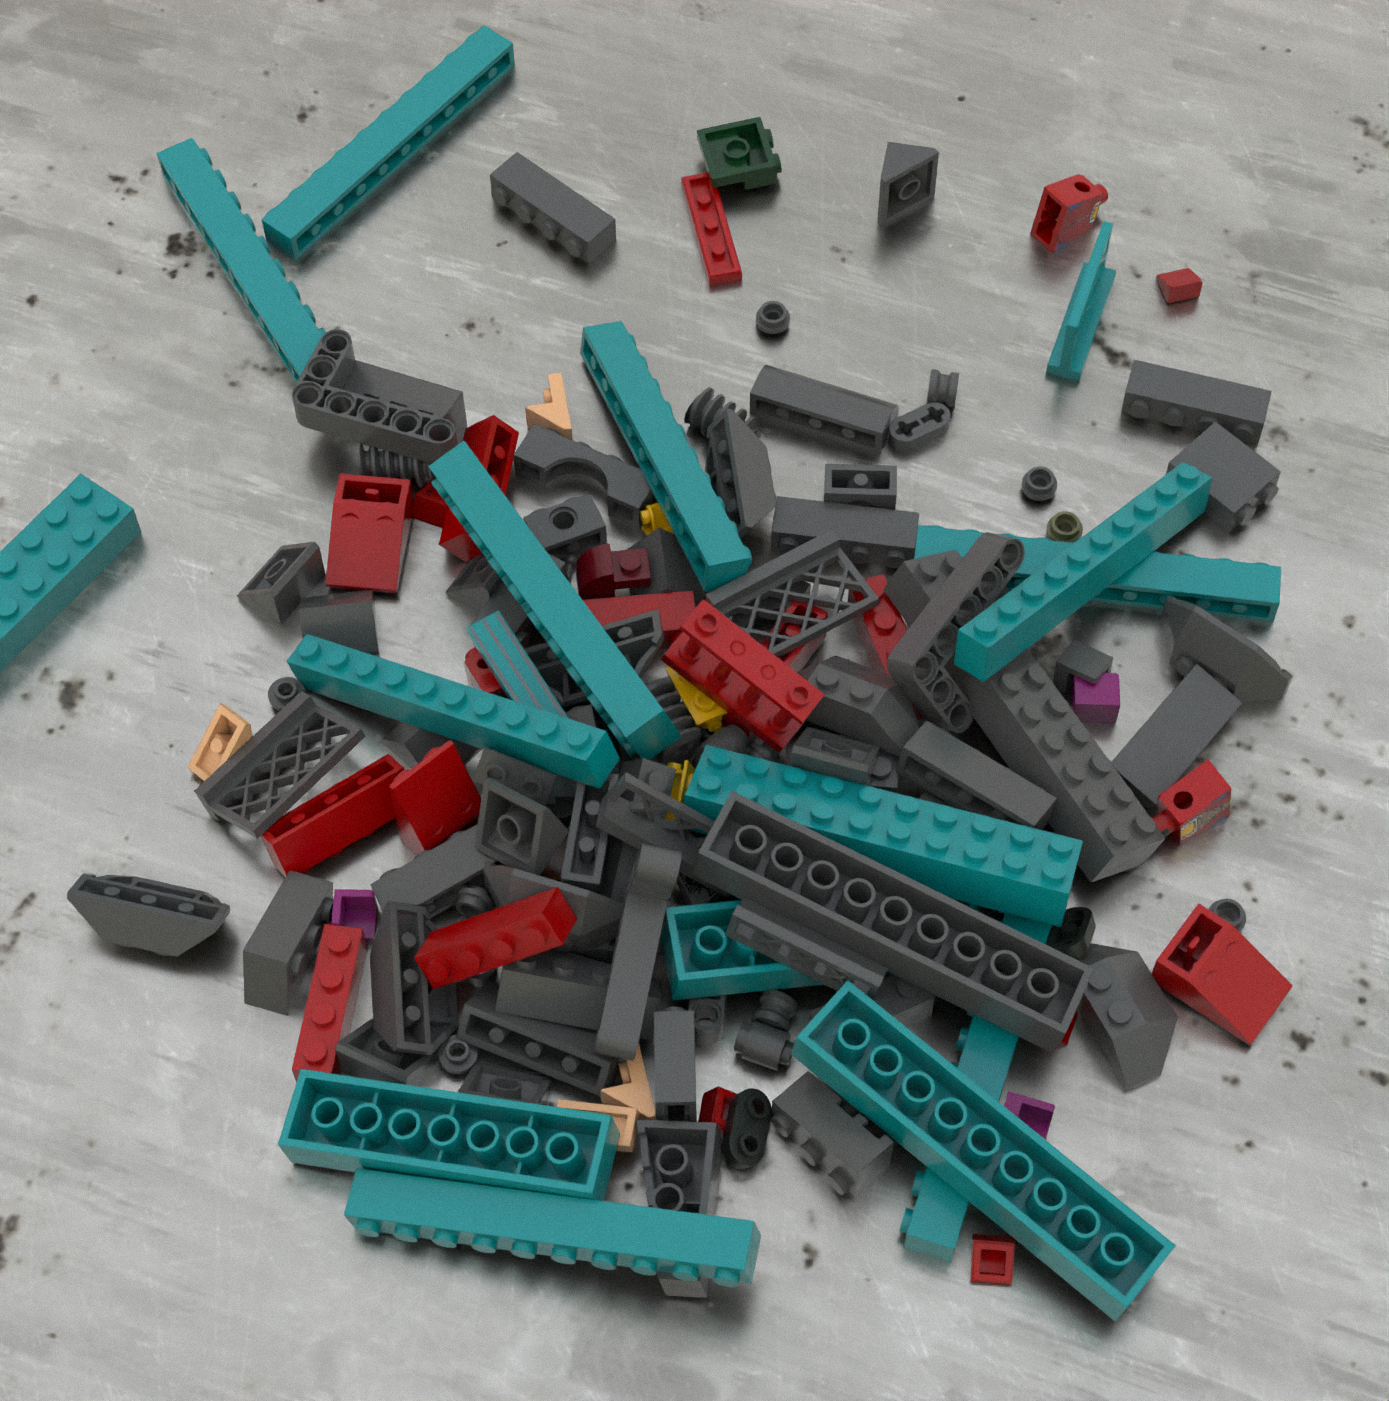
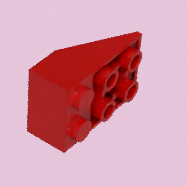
[325,474,414,593]
[389,740,481,855]
[1152,903,1293,1046]

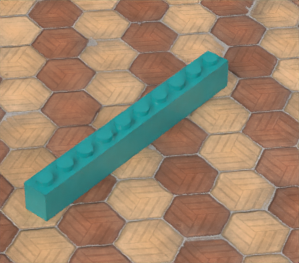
[261,25,515,261]
[156,138,326,382]
[580,321,752,592]
[954,462,1213,682]
[914,525,1281,623]
[286,634,620,789]
[899,911,1052,1263]
[344,1168,761,1287]

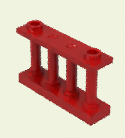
[661,599,825,754]

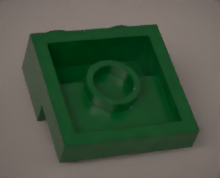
[697,117,782,190]

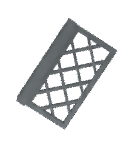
[706,529,879,658]
[194,691,365,839]

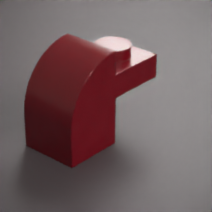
[575,544,651,600]

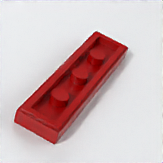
[681,173,742,286]

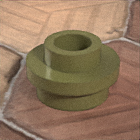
[1046,511,1083,543]

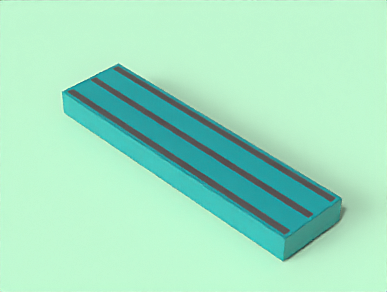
[466,610,569,719]

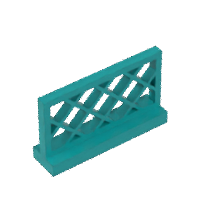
[1046,221,1116,381]

